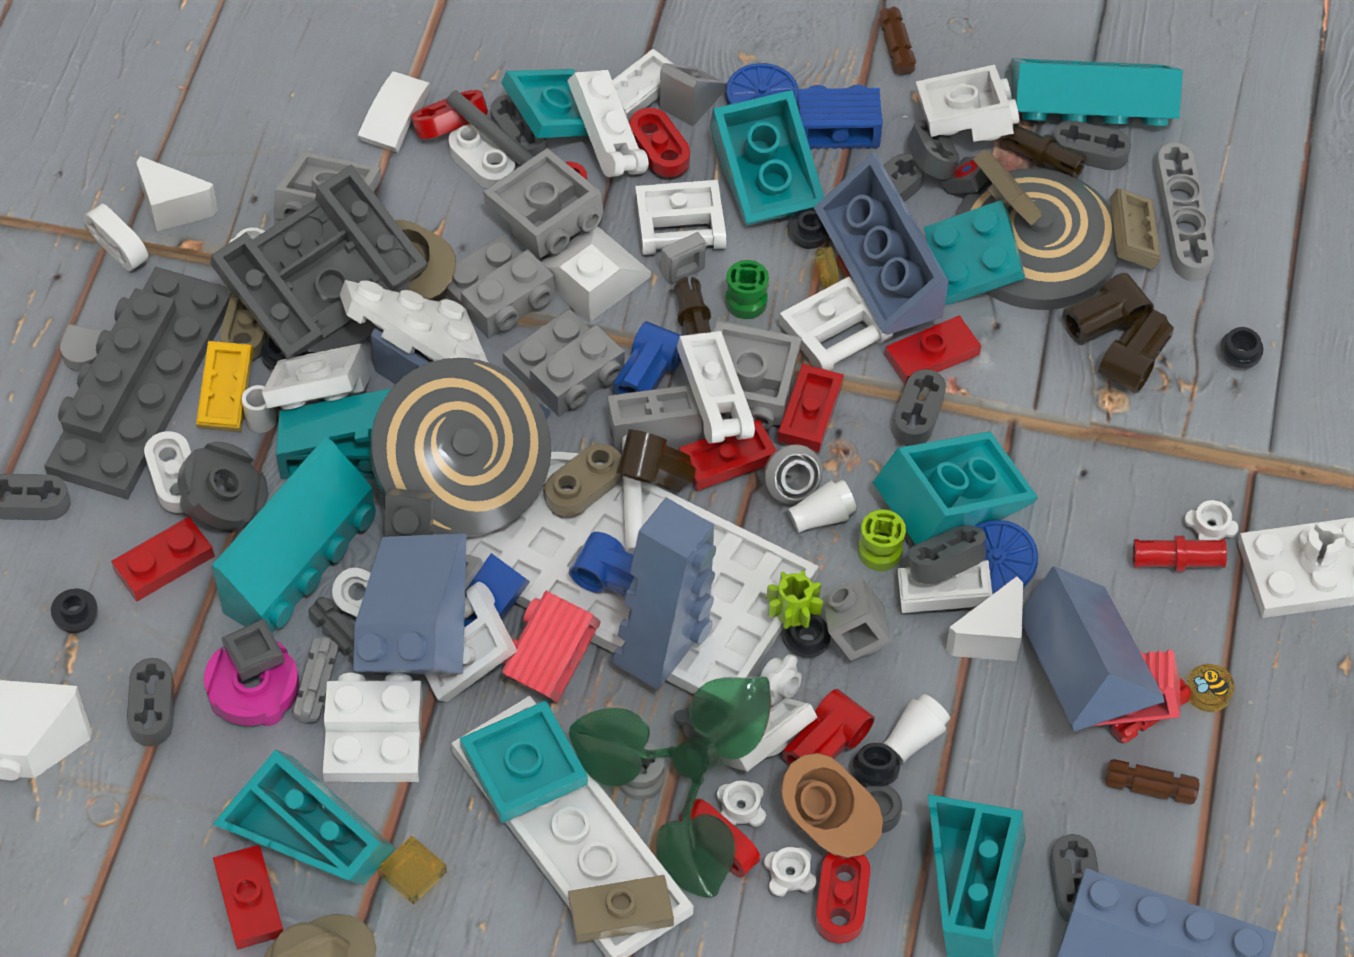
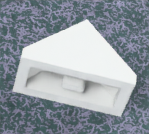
[136,156,218,232]
[945,577,1023,661]

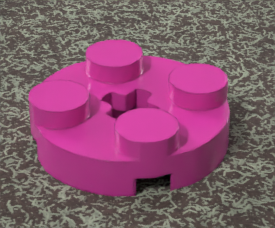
[204,641,299,726]

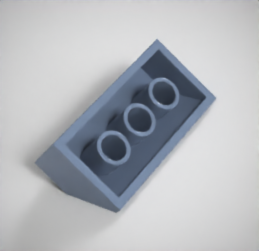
[1057,868,1277,957]

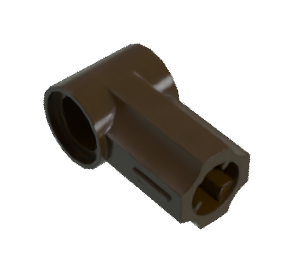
[1062,273,1154,343]
[1098,309,1174,393]
[616,429,696,492]

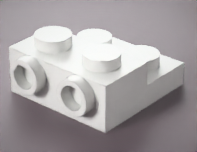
[915,65,1019,142]
[262,343,371,410]
[323,673,423,782]

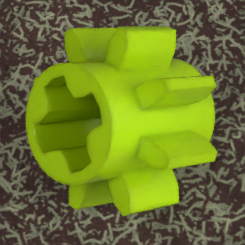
[766,570,823,629]

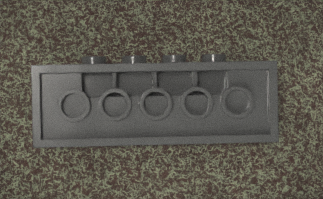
[44,266,232,500]

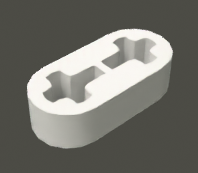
[83,204,149,271]

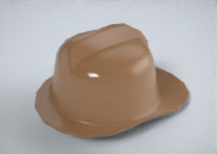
[781,753,883,858]

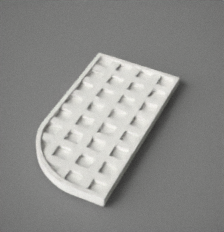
[433,452,819,711]

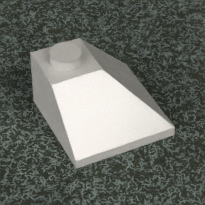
[542,226,651,323]
[0,680,92,781]

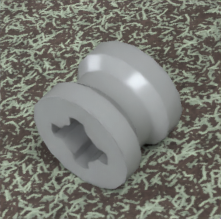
[618,741,664,800]

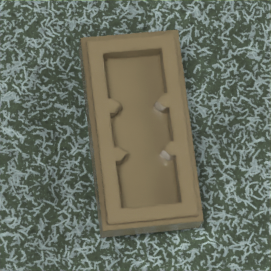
[973,149,1042,225]
[1110,188,1161,269]
[568,875,674,943]

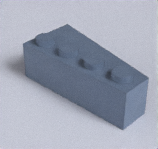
[612,497,716,690]

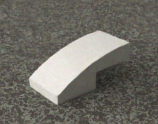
[358,71,431,153]

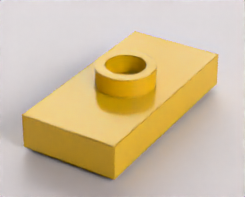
[196,341,254,432]

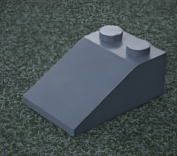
[353,533,467,675]

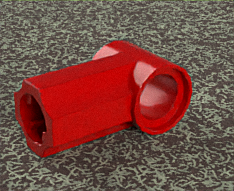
[782,689,875,766]

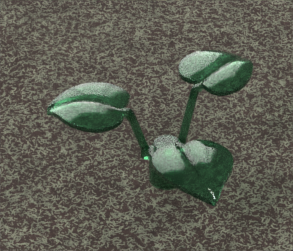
[569,676,771,898]

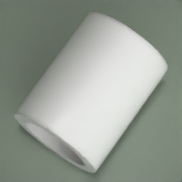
[242,385,277,433]

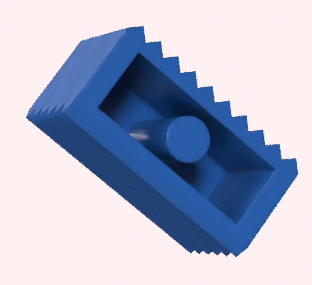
[797,84,883,150]

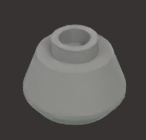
[765,445,823,505]

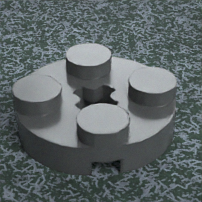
[177,442,268,531]

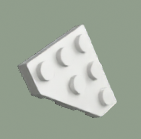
[340,280,488,362]

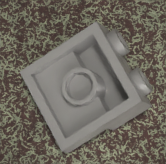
[483,148,604,258]
[274,152,381,220]
[443,234,555,339]
[503,309,625,417]
[714,321,802,429]

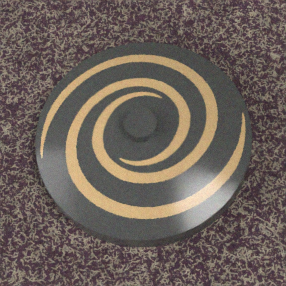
[956,168,1119,310]
[370,358,551,538]

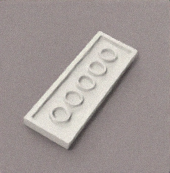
[451,696,694,957]

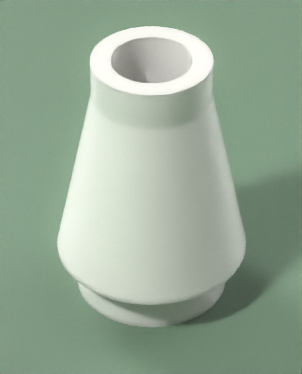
[788,479,857,533]
[883,694,950,764]

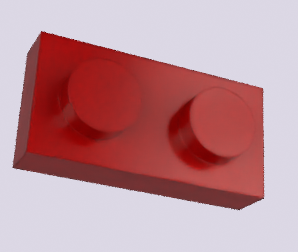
[778,364,844,453]
[679,419,777,491]
[111,517,215,601]

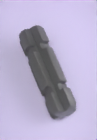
[308,597,355,663]

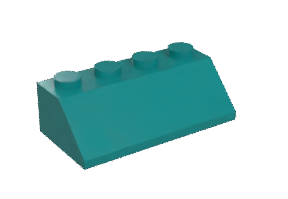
[1011,58,1183,126]
[212,437,376,633]

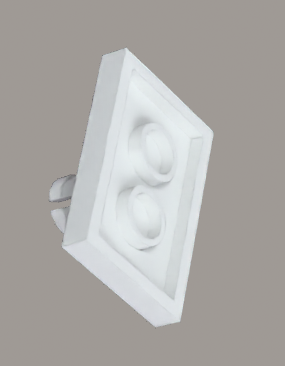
[1237,517,1354,618]

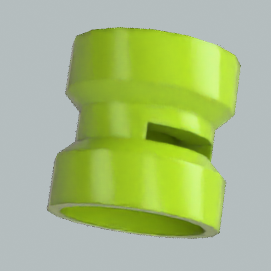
[858,510,906,571]

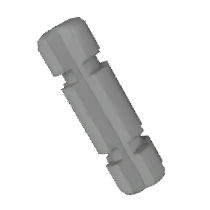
[292,636,339,724]

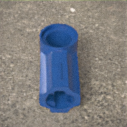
[613,321,682,394]
[569,531,635,596]

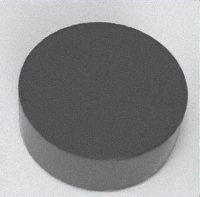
[864,785,902,833]

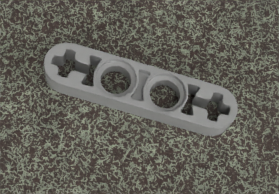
[1155,142,1214,281]

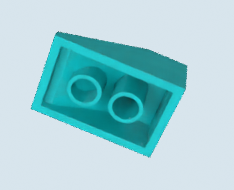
[709,90,824,226]
[872,431,1038,545]

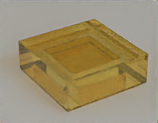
[378,836,447,904]

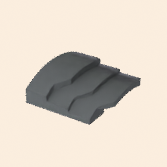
[210,164,428,360]

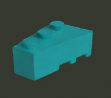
[276,388,392,479]
[213,749,395,885]
[928,794,1026,957]

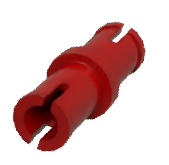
[1133,535,1227,572]

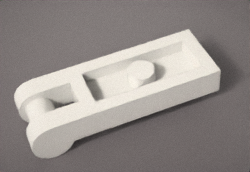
[567,70,648,177]
[677,331,755,444]

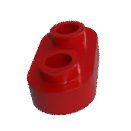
[629,108,690,177]
[815,852,871,943]

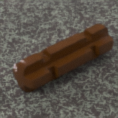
[879,6,916,75]
[1105,759,1200,804]

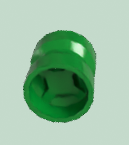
[725,260,769,319]

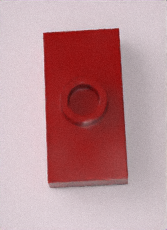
[884,315,981,386]
[213,844,283,950]

